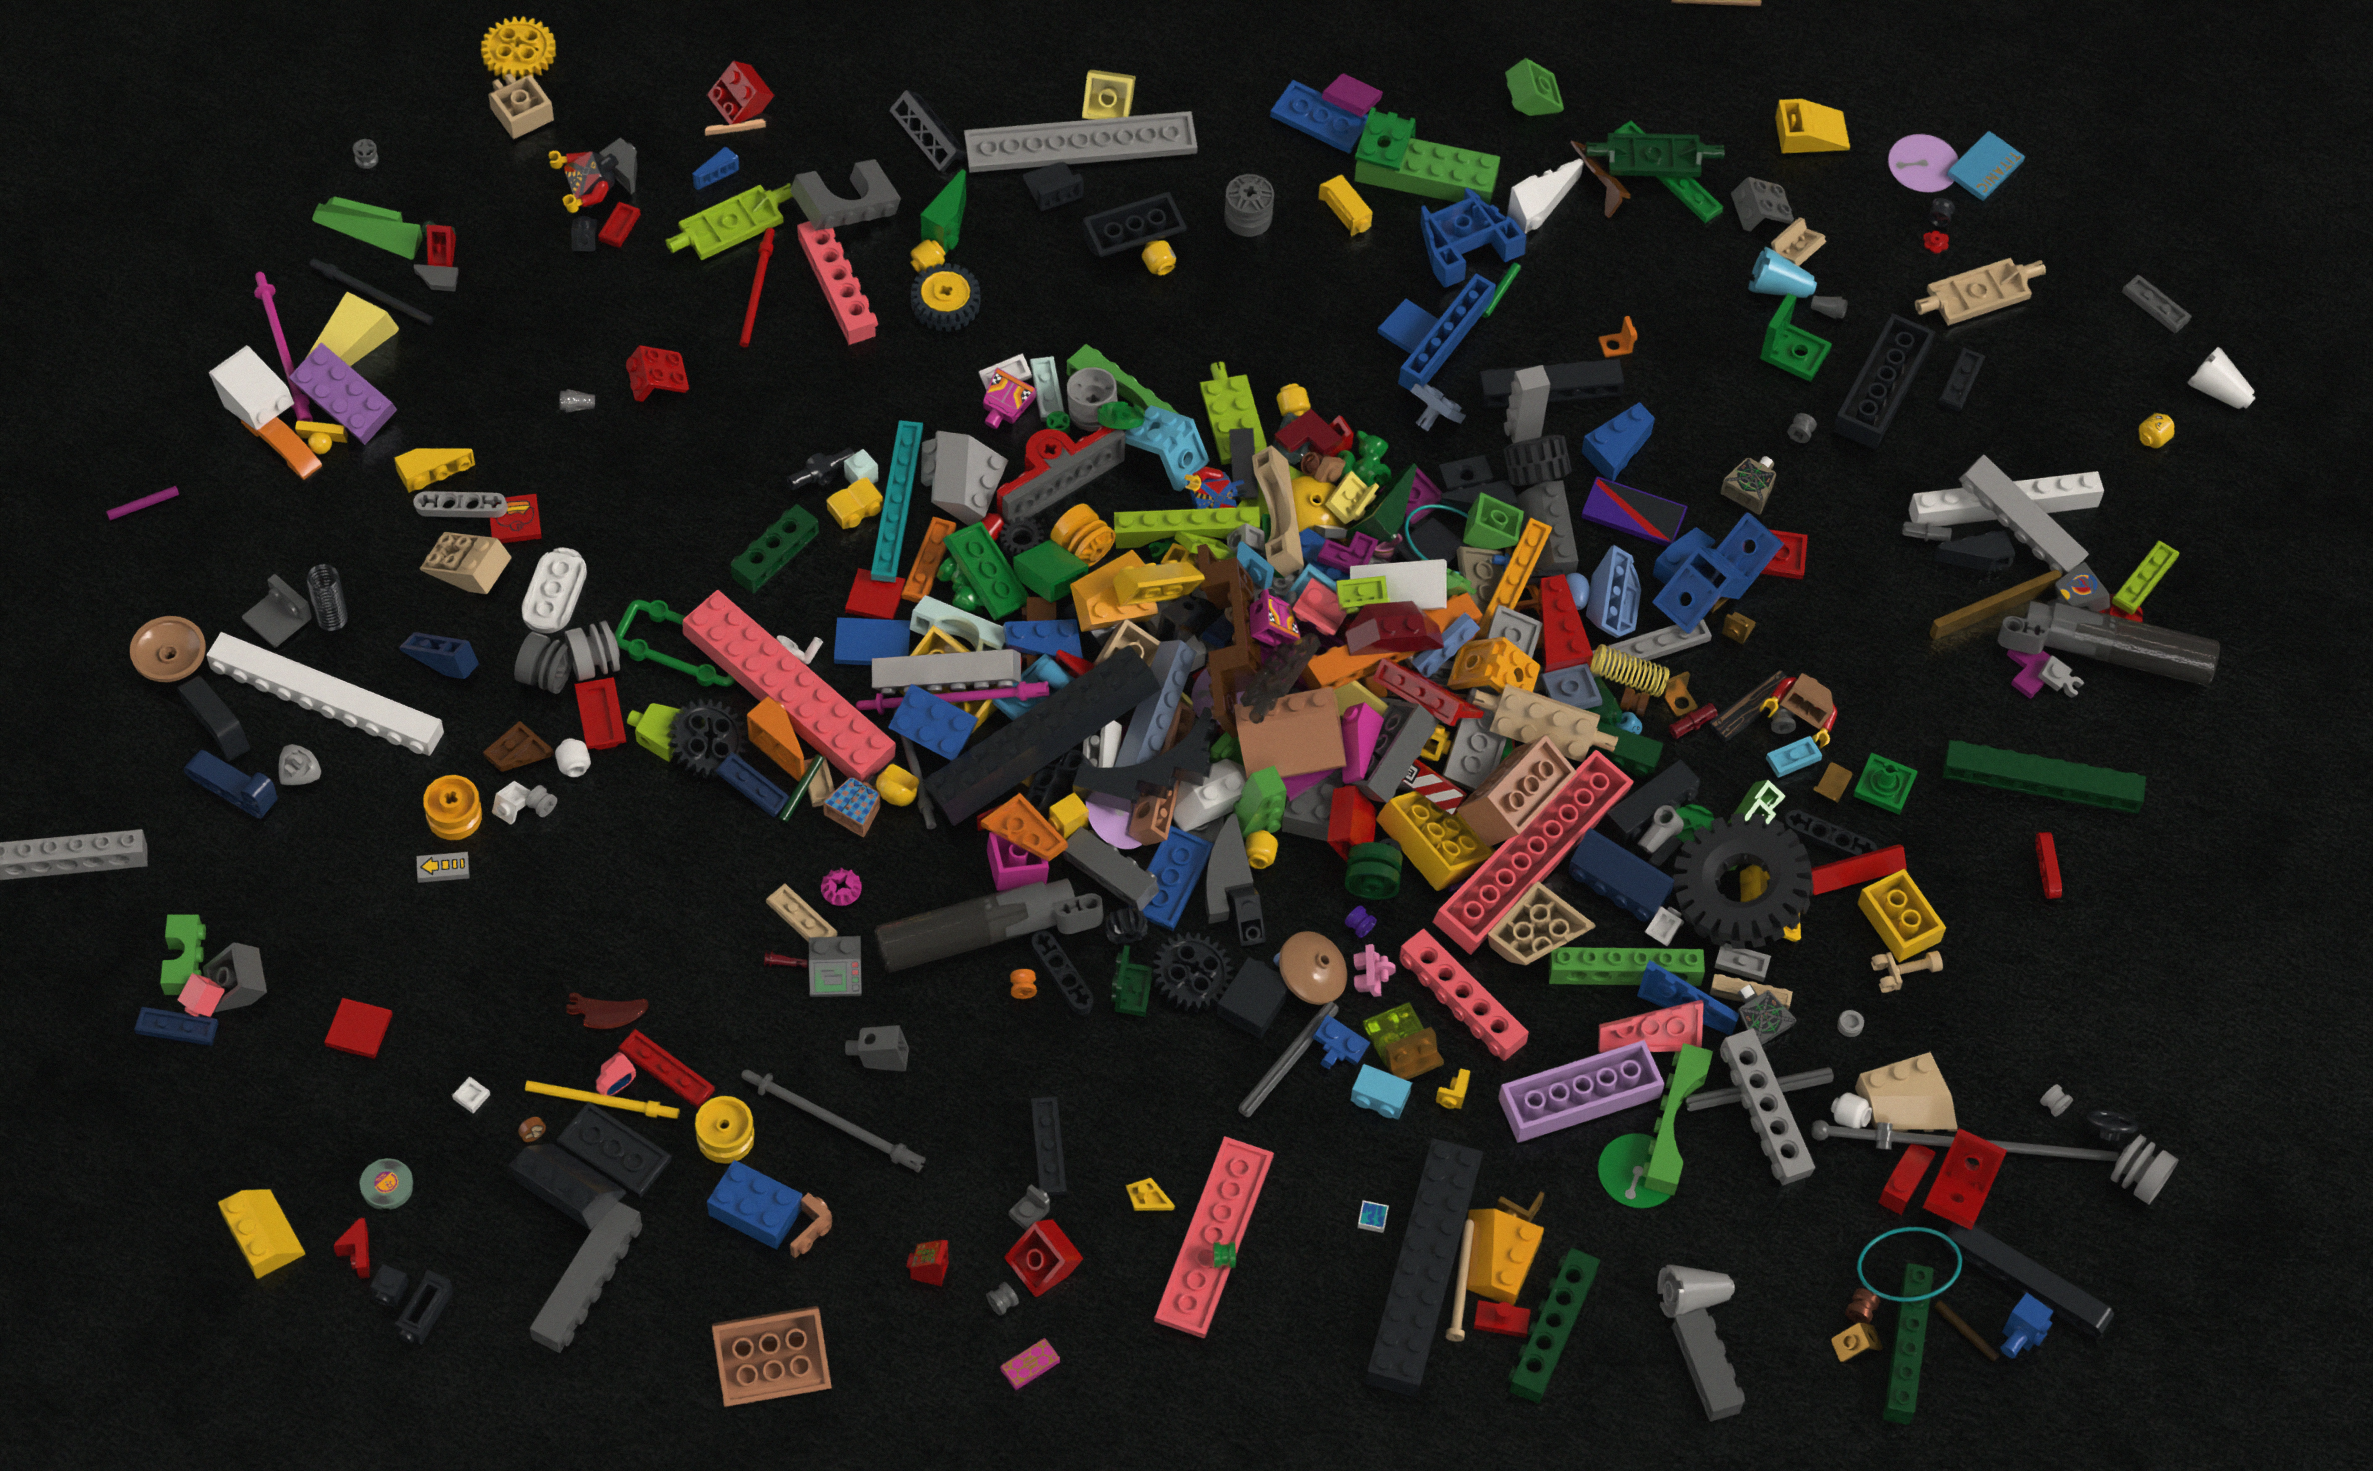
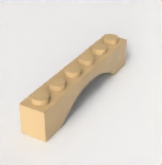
[1252,445,1304,577]

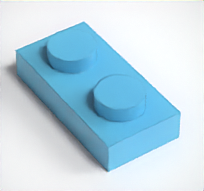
[1766,736,1822,778]

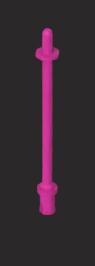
[254,272,313,422]
[856,681,1049,715]

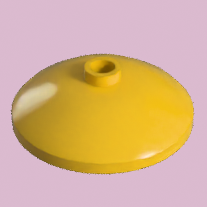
[1291,476,1345,540]

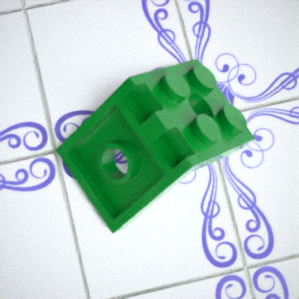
[1355,107,1415,172]
[1760,293,1832,382]

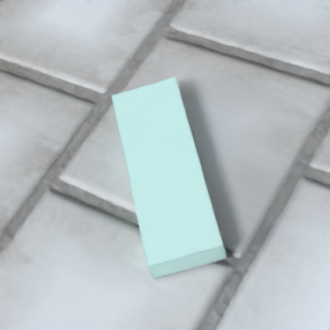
[1030,357,1064,422]

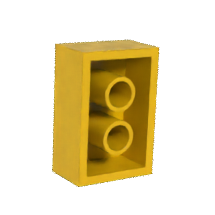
[1857,869,1946,962]

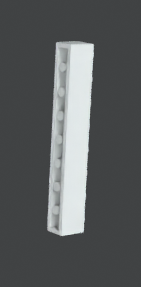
[1909,471,2104,526]

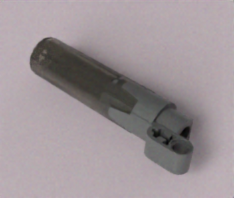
[1998,601,2220,686]
[874,878,1104,973]

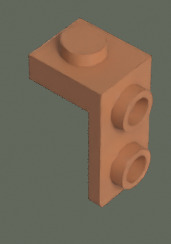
[790,1193,832,1258]

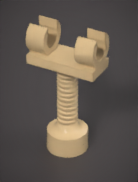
[1871,951,1943,993]

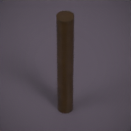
[1933,1300,2000,1362]

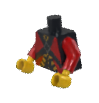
[548,151,619,213]

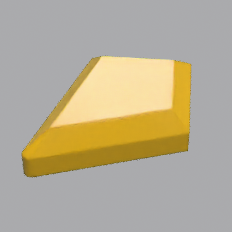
[1126,1178,1174,1211]

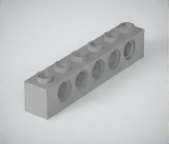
[0,829,147,880]
[1720,1028,1815,1185]

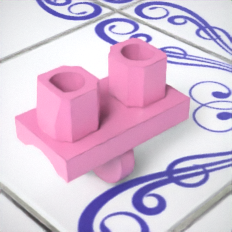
[1354,944,1396,997]

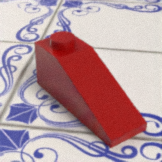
[1878,1144,1936,1215]

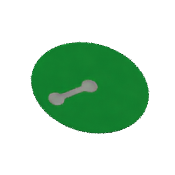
[1598,1134,1671,1208]

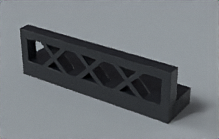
[890,90,967,172]

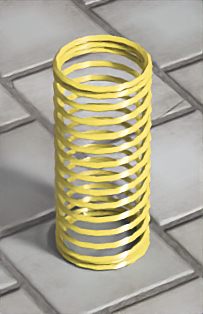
[1590,644,1669,697]

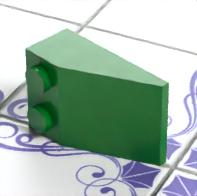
[921,169,966,253]

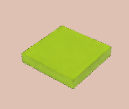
[1174,531,1237,560]

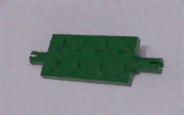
[1586,133,1724,177]

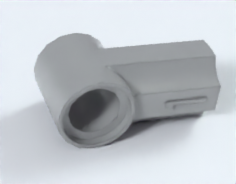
[1637,805,1684,856]

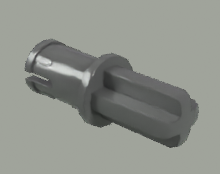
[1902,522,1951,542]

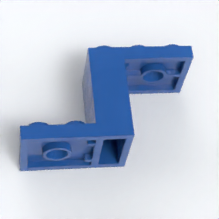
[1653,512,1784,634]

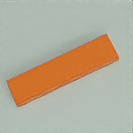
[901,517,956,603]

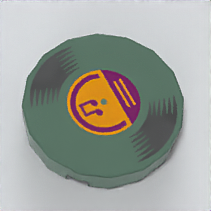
[360,1158,413,1209]

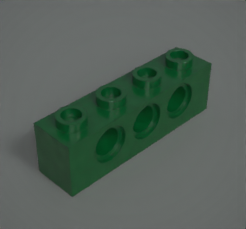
[731,504,819,594]

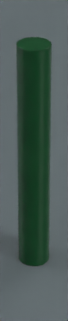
[778,754,825,823]

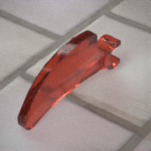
[567,993,648,1029]

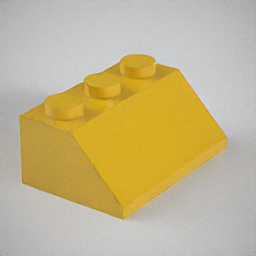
[1113,560,1205,607]
[218,1189,305,1279]

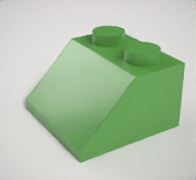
[1505,58,1564,116]
[1463,493,1524,550]

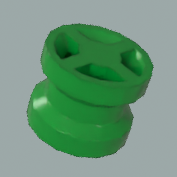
[1047,411,1070,436]
[1213,1242,1236,1268]

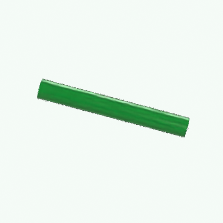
[1482,263,1521,318]

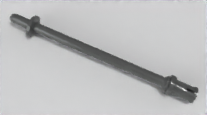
[742,1070,926,1173]

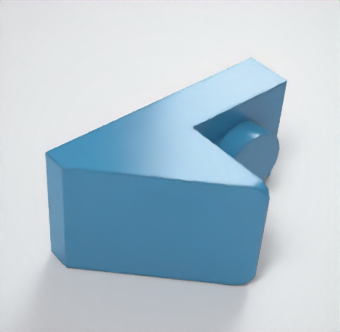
[1236,541,1274,590]

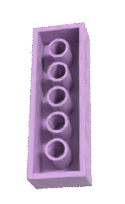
[1498,1040,1664,1142]

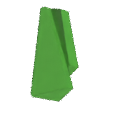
[313,197,422,259]
[1727,780,1785,871]

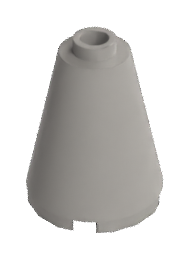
[1658,1265,1735,1318]

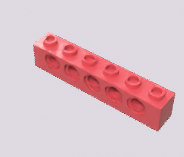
[798,221,878,345]
[1399,928,1529,1061]

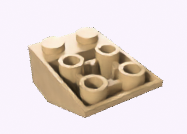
[420,532,512,594]

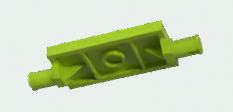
[666,183,794,260]
[1200,362,1267,465]

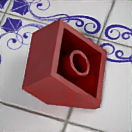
[1004,1219,1084,1297]

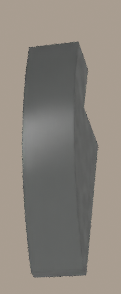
[1205,814,1253,924]

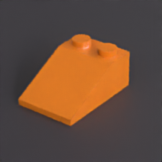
[747,696,805,782]

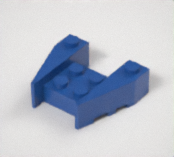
[1421,188,1526,288]

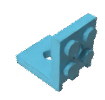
[1125,405,1210,492]

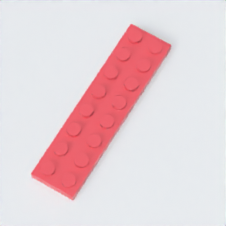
[1154,1136,1274,1339]

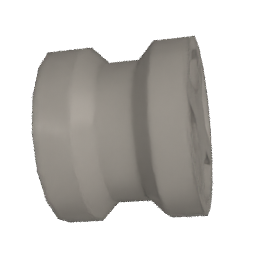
[525,785,557,817]
[2040,1084,2073,1117]

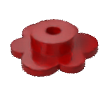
[1923,231,1949,254]

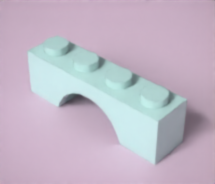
[910,595,1008,652]

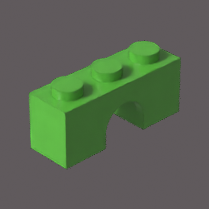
[161,915,206,995]

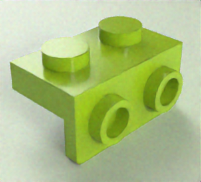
[1336,576,1390,614]

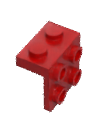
[626,345,689,401]

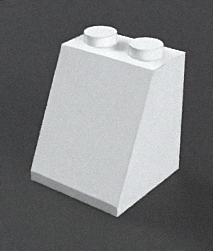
[209,346,294,430]

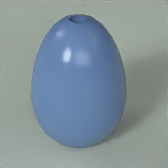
[1566,573,1590,610]

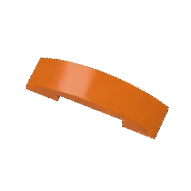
[241,417,322,480]

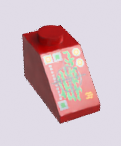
[907,1240,948,1286]

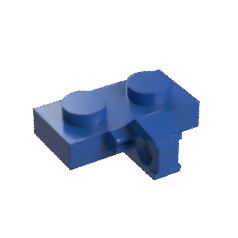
[1312,1014,1370,1069]

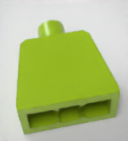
[627,703,680,761]

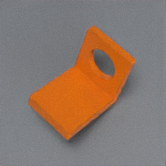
[1599,316,1637,357]

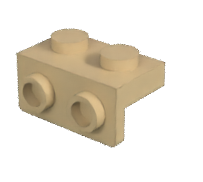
[1771,218,1826,266]

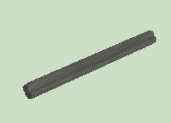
[1238,1001,1338,1117]
[1685,1067,1834,1111]

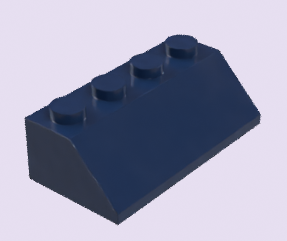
[1568,828,1675,924]

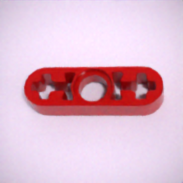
[2035,832,2062,899]

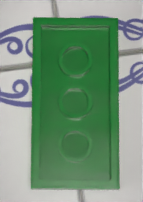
[943,521,1030,621]

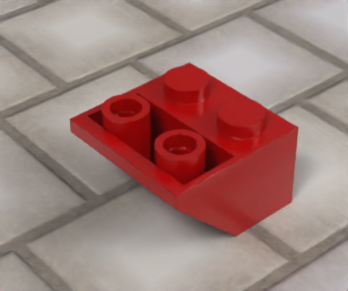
[707,61,774,125]

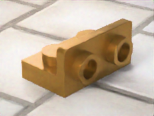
[1385,1027,1444,1080]

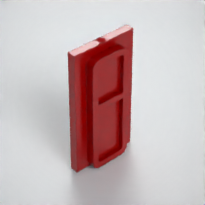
[575,677,626,750]

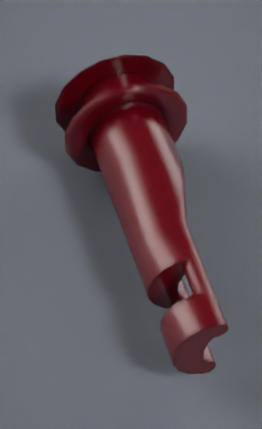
[764,950,807,968]

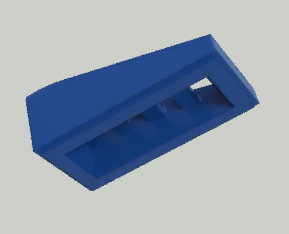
[693,147,739,190]

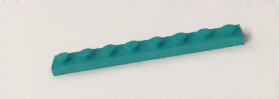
[871,420,923,582]

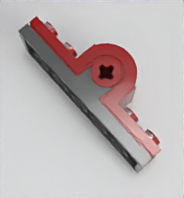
[997,426,1125,525]

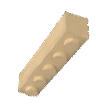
[1710,974,1792,1010]

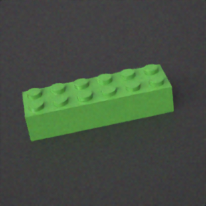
[1355,138,1500,206]

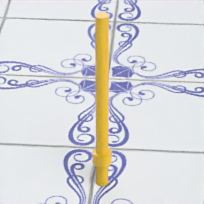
[525,1081,679,1119]

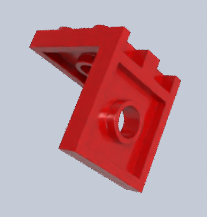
[1923,1128,2007,1230]

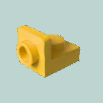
[1436,1068,1470,1109]

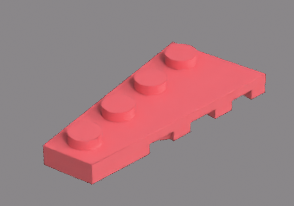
[1598,1000,1703,1052]

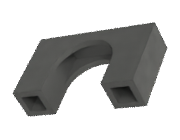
[790,159,901,231]

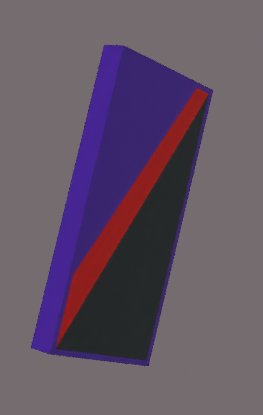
[1581,476,1687,547]

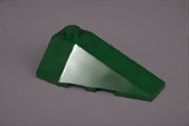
[1346,463,1417,546]

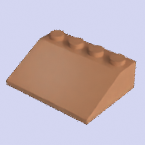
[1234,687,1346,780]
[712,1306,831,1406]

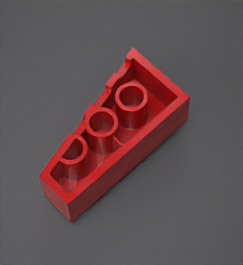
[1538,574,1593,673]

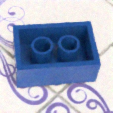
[888,683,979,761]
[707,1160,803,1249]

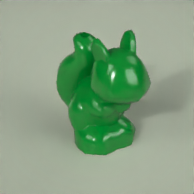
[1337,431,1392,491]
[936,556,985,615]

